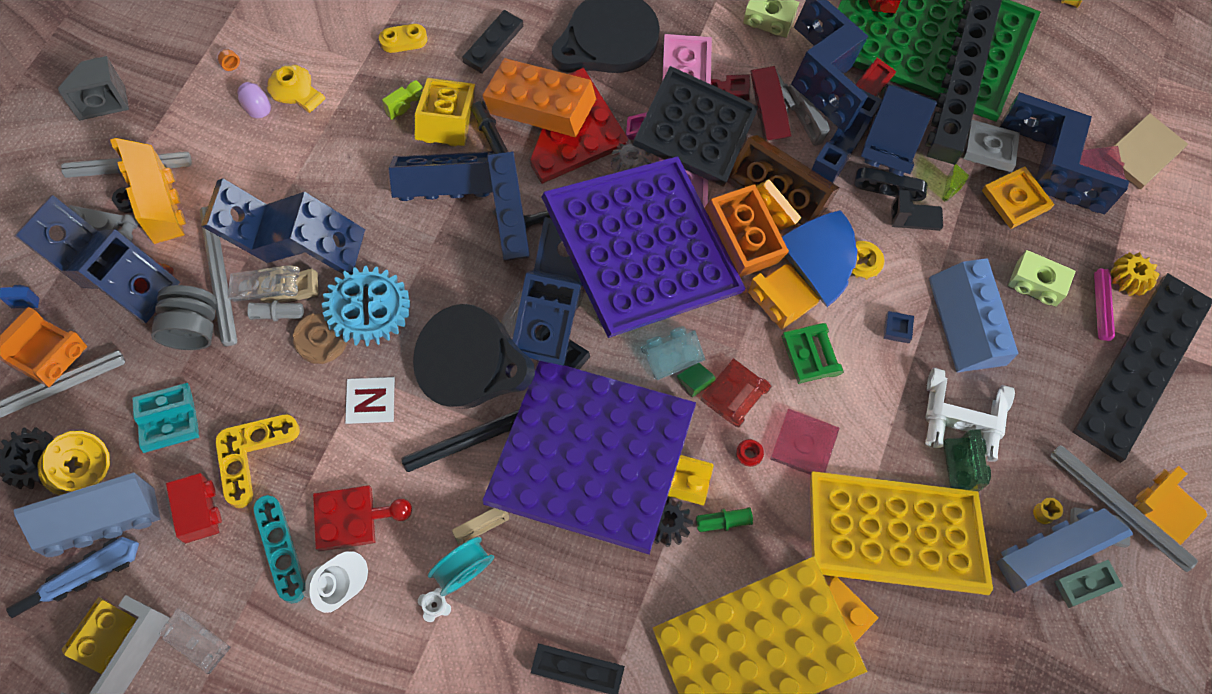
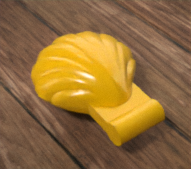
[267,65,325,113]

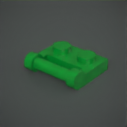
[781,323,844,384]

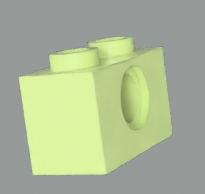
[743,0,800,38]
[1008,250,1076,307]

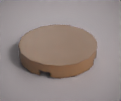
[293,312,347,364]

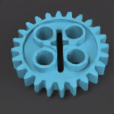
[322,266,410,346]

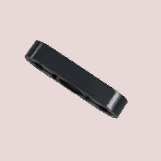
[854,167,928,201]

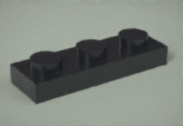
[462,10,524,74]
[530,643,625,694]

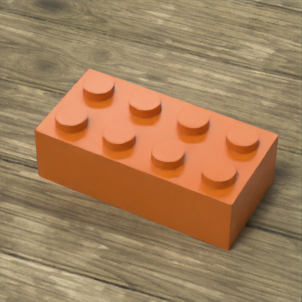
[482,58,596,137]

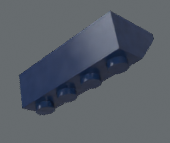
[389,151,493,201]

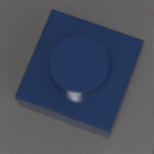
[883,311,914,343]

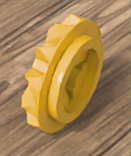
[852,241,884,280]

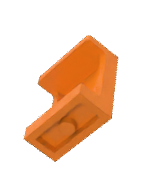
[0,307,88,388]

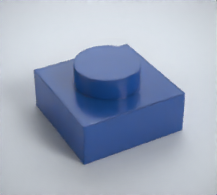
[0,285,40,309]

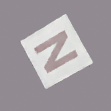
[345,377,395,424]

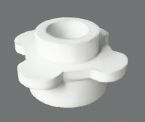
[418,588,451,622]

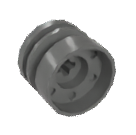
[151,285,217,350]

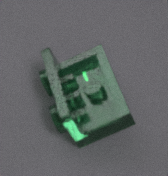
[943,429,991,492]

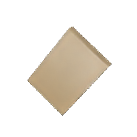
[1102,114,1188,190]

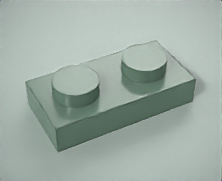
[1054,559,1123,608]

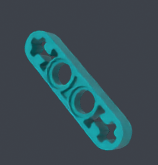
[253,495,305,604]

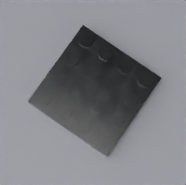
[632,66,759,187]

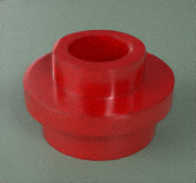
[736,439,764,467]

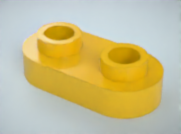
[379,24,427,53]

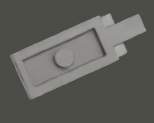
[788,84,830,146]

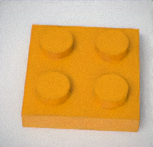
[982,166,1055,229]

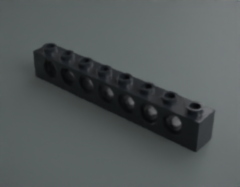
[925,0,1002,165]

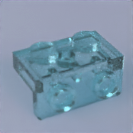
[640,326,706,380]

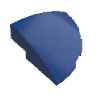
[782,210,857,307]

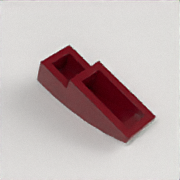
[750,66,791,141]

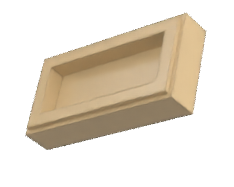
[452,508,509,545]

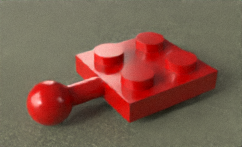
[313,485,412,552]

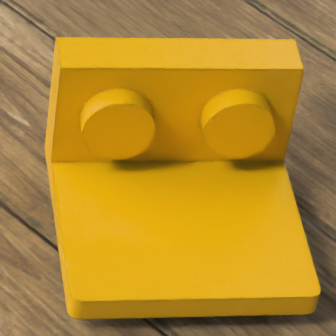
[61,596,137,674]

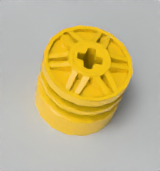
[38,431,110,495]

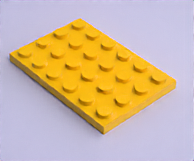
[810,471,993,595]
[652,556,868,694]

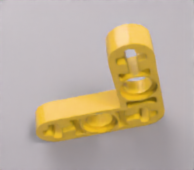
[216,415,300,508]

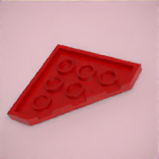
[530,68,629,184]

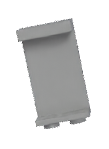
[61,595,171,694]

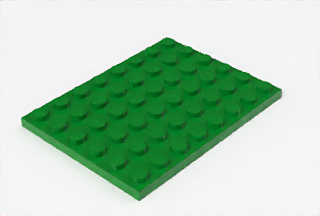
[838,0,1041,122]

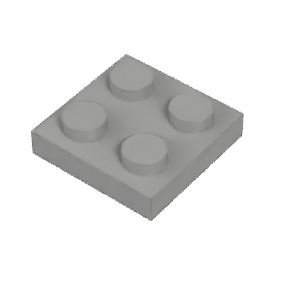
[963,120,1020,172]

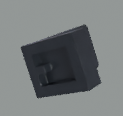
[891,190,943,231]

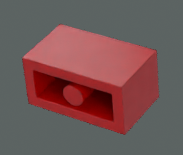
[166,473,222,544]

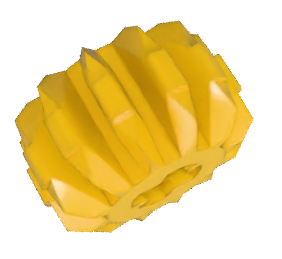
[1111,252,1160,296]

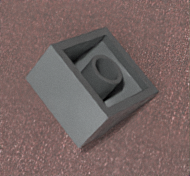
[58,56,129,121]

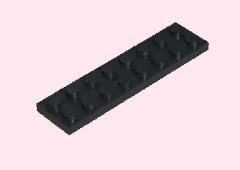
[1072,273,1212,463]

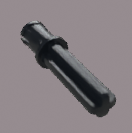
[470,101,508,154]

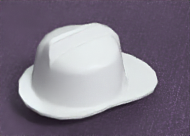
[303,551,368,612]

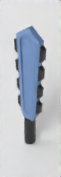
[6,537,139,618]

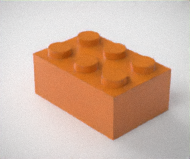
[705,184,789,277]

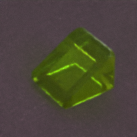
[942,164,969,202]

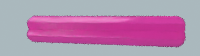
[1094,268,1115,341]

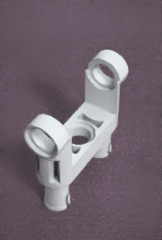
[925,368,1015,462]

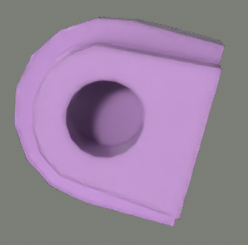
[237,82,271,118]

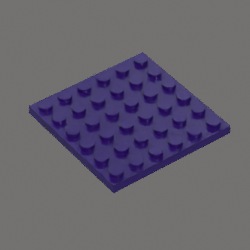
[541,156,746,338]
[483,360,696,555]

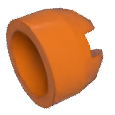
[218,49,240,71]

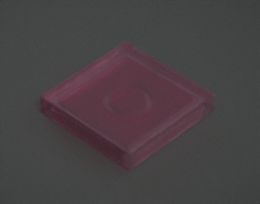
[770,409,840,475]

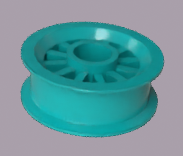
[427,537,495,596]

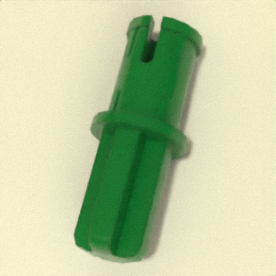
[696,507,753,532]

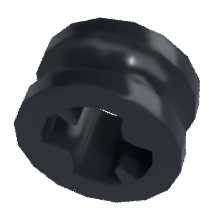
[112,187,133,213]

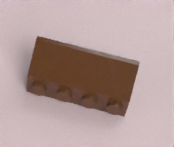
[727,135,840,228]

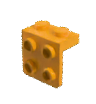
[748,264,820,330]
[1134,466,1207,545]

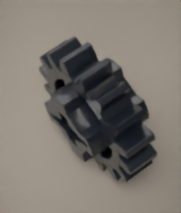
[0,427,54,489]

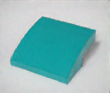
[133,383,200,453]

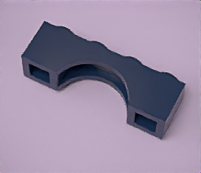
[812,89,882,184]
[487,151,530,262]

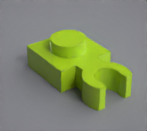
[382,80,423,120]

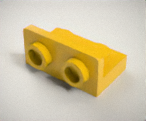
[668,455,714,506]

